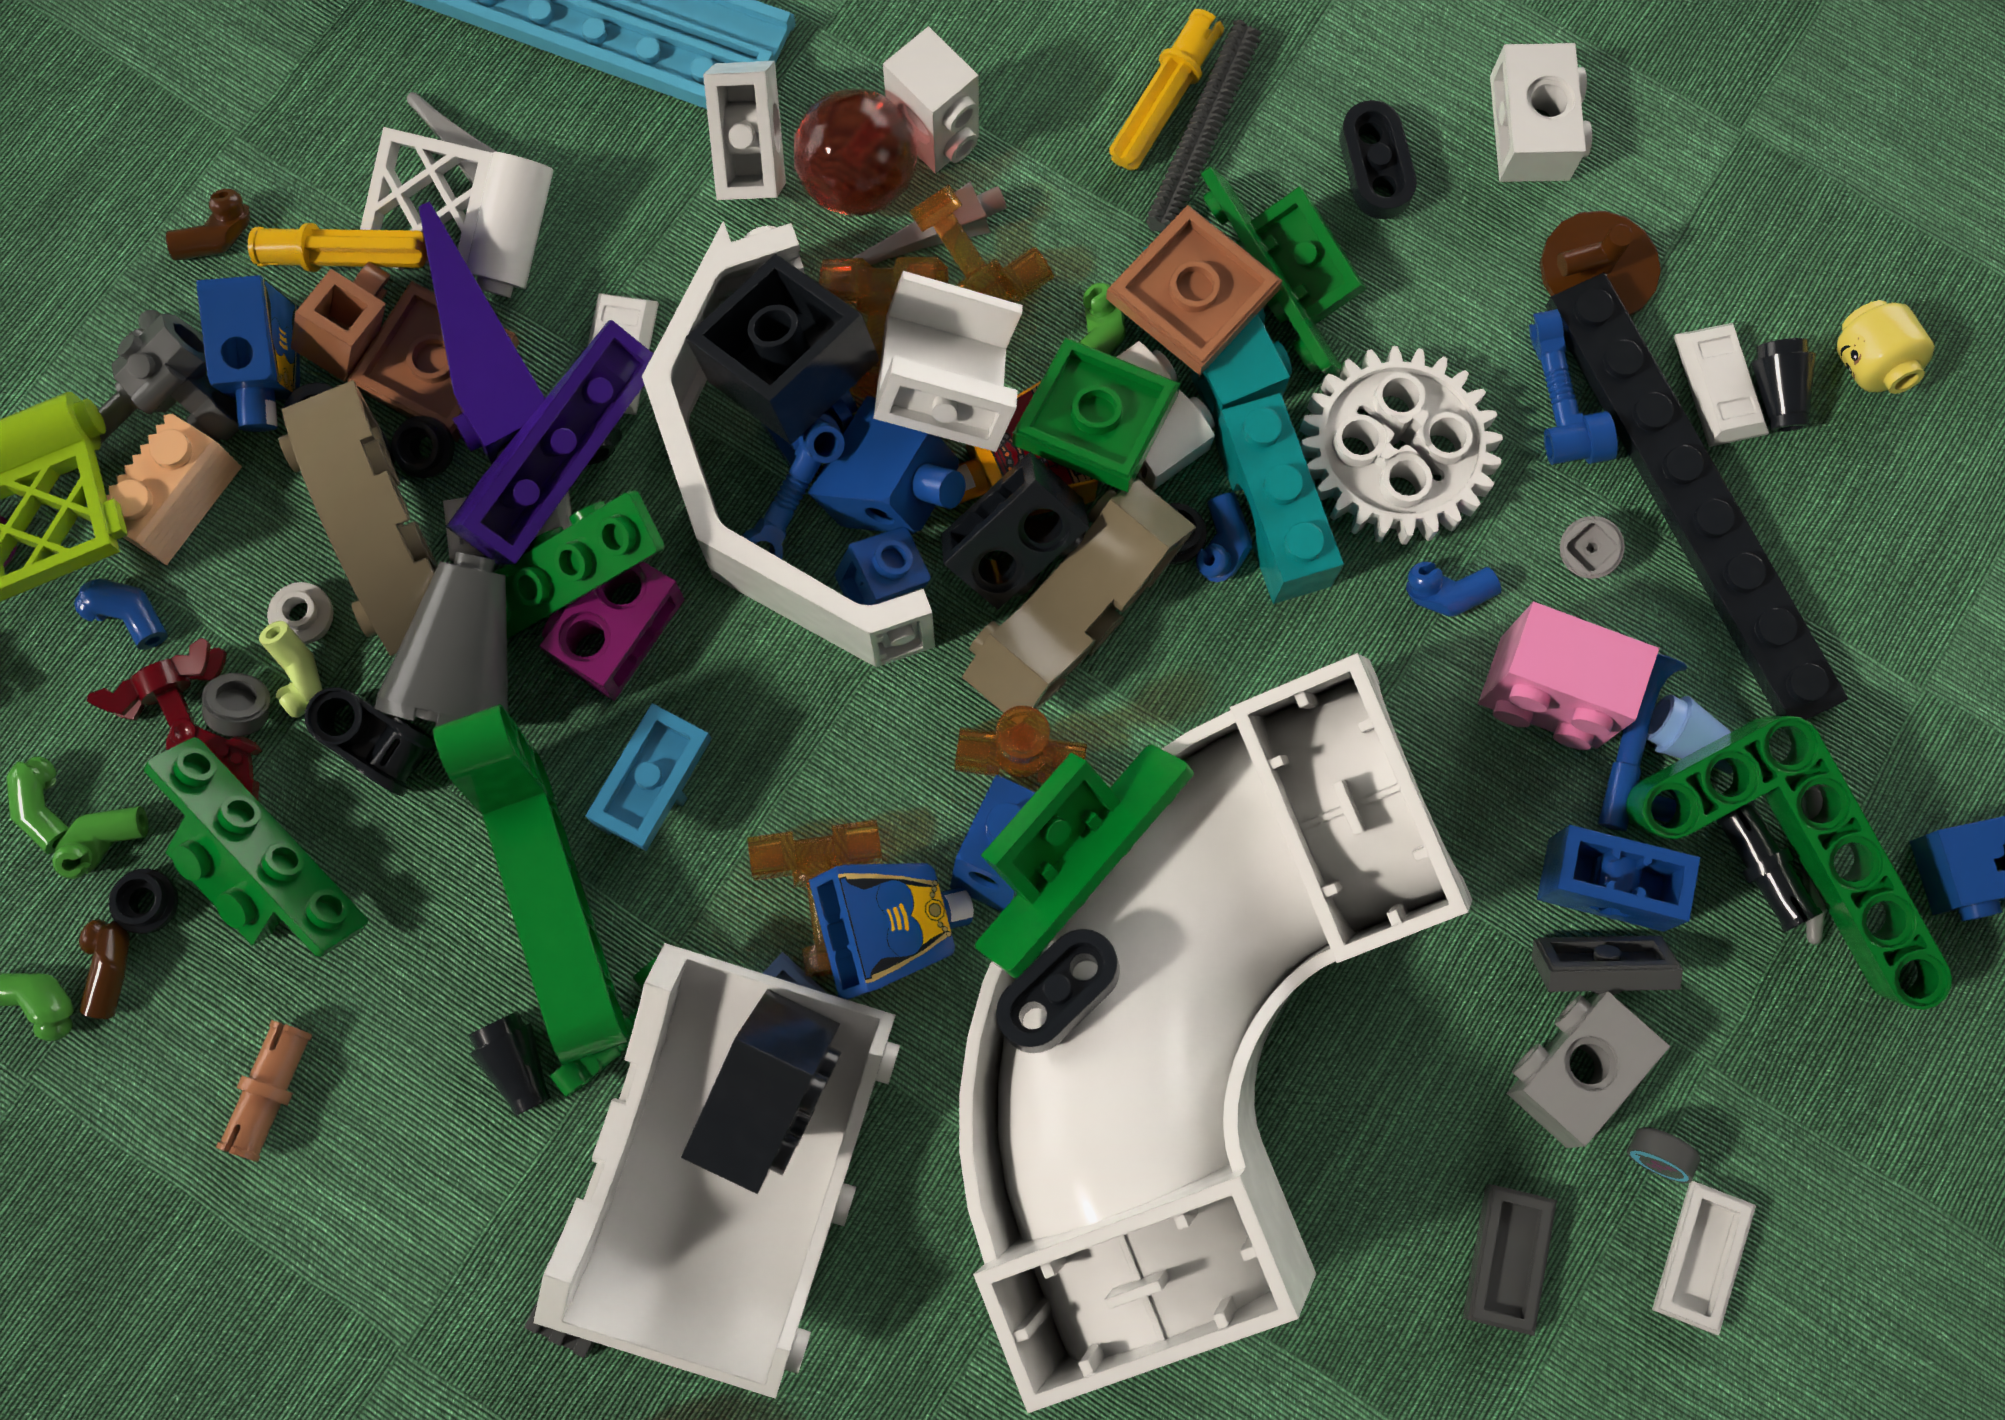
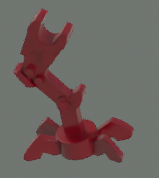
[86,638,262,802]

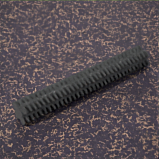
[1146,20,1262,232]

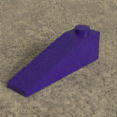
[418,201,545,465]
[446,320,653,565]

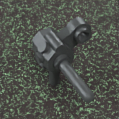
[65,310,239,474]

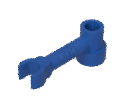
[1529,309,1618,465]
[742,413,845,560]

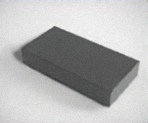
[1462,1184,1557,1336]

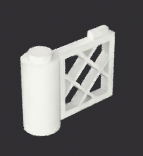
[360,127,553,298]

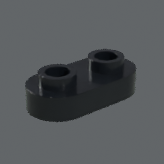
[1339,100,1417,219]
[996,929,1120,1053]

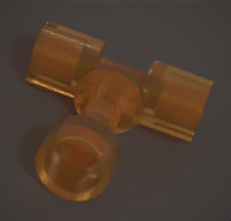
[909,184,1054,303]
[819,257,948,398]
[955,706,1087,783]
[747,819,882,977]

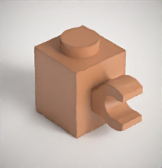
[291,262,391,382]

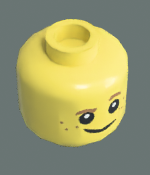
[1836,300,1935,394]

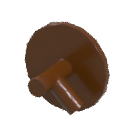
[1540,211,1661,316]

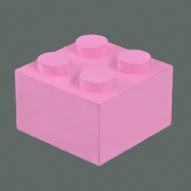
[1478,601,1659,750]

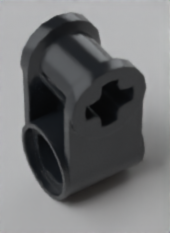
[305,687,437,797]

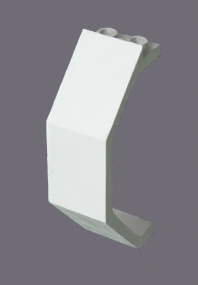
[642,220,934,668]

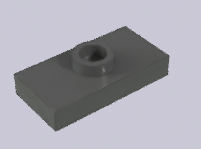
[1531,936,1683,995]

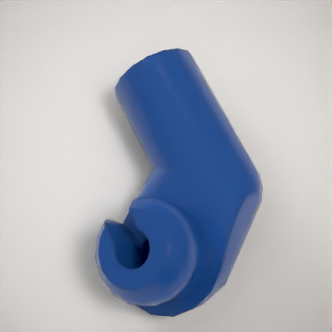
[1196,492,1253,582]
[1406,562,1502,617]
[74,578,168,650]

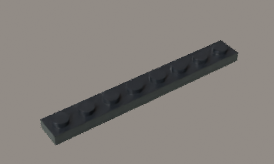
[1545,272,1849,720]

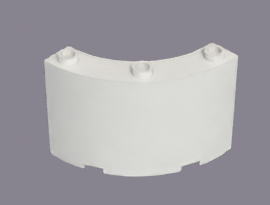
[533,943,900,1399]

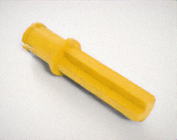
[1109,9,1225,171]
[247,223,428,272]

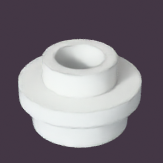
[267,582,334,645]

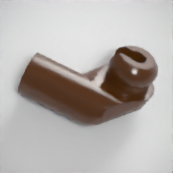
[166,188,250,261]
[79,919,130,1019]

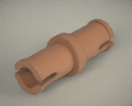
[216,1020,313,1162]

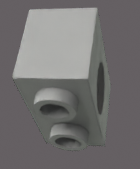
[1506,991,1671,1148]

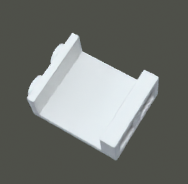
[873,271,1023,452]

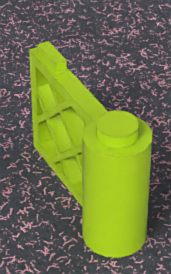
[0,392,128,602]

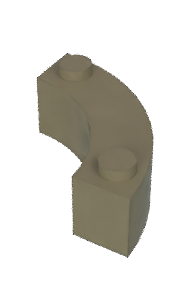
[278,380,438,656]
[962,479,1196,726]

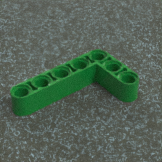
[433,704,629,1065]
[1626,716,1952,1010]

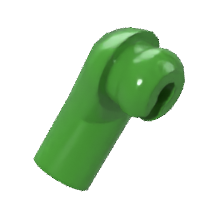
[1079,283,1126,355]
[6,756,69,854]
[52,806,149,879]
[0,973,74,1041]

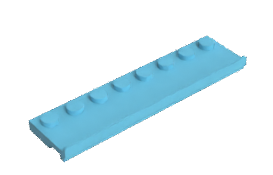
[405,0,796,109]

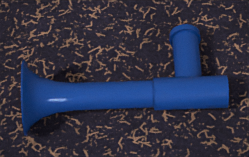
[1598,654,1687,831]

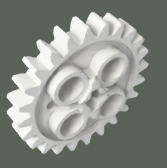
[1299,346,1503,545]

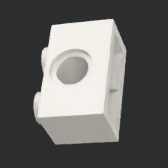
[883,26,979,174]
[1490,43,1592,182]
[703,61,786,200]

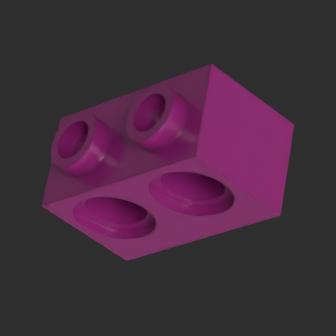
[539,562,685,701]

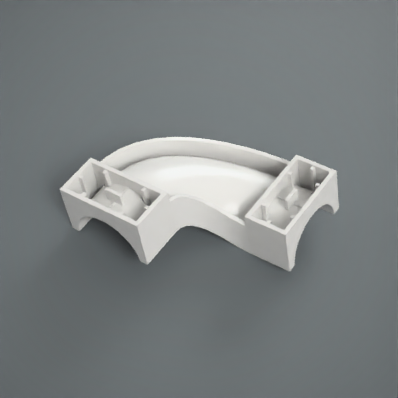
[959,653,1472,1413]

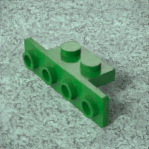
[1201,166,1367,377]
[494,490,664,640]
[144,737,368,957]
[975,744,1194,978]

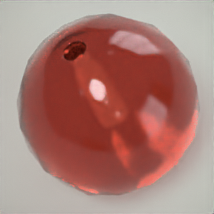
[794,87,917,217]

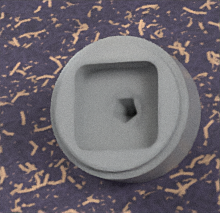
[1560,516,1625,579]

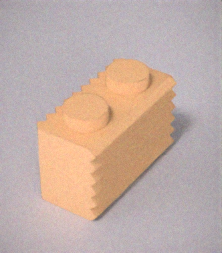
[106,413,242,565]

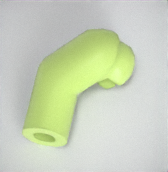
[259,621,322,718]

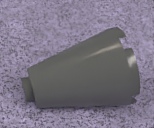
[375,551,508,726]

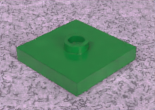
[1012,337,1180,493]

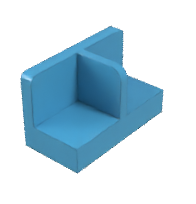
[585,703,712,851]

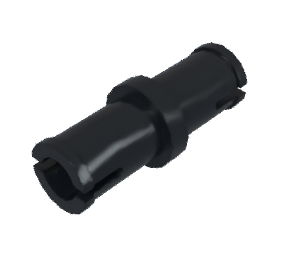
[1716,801,1823,933]

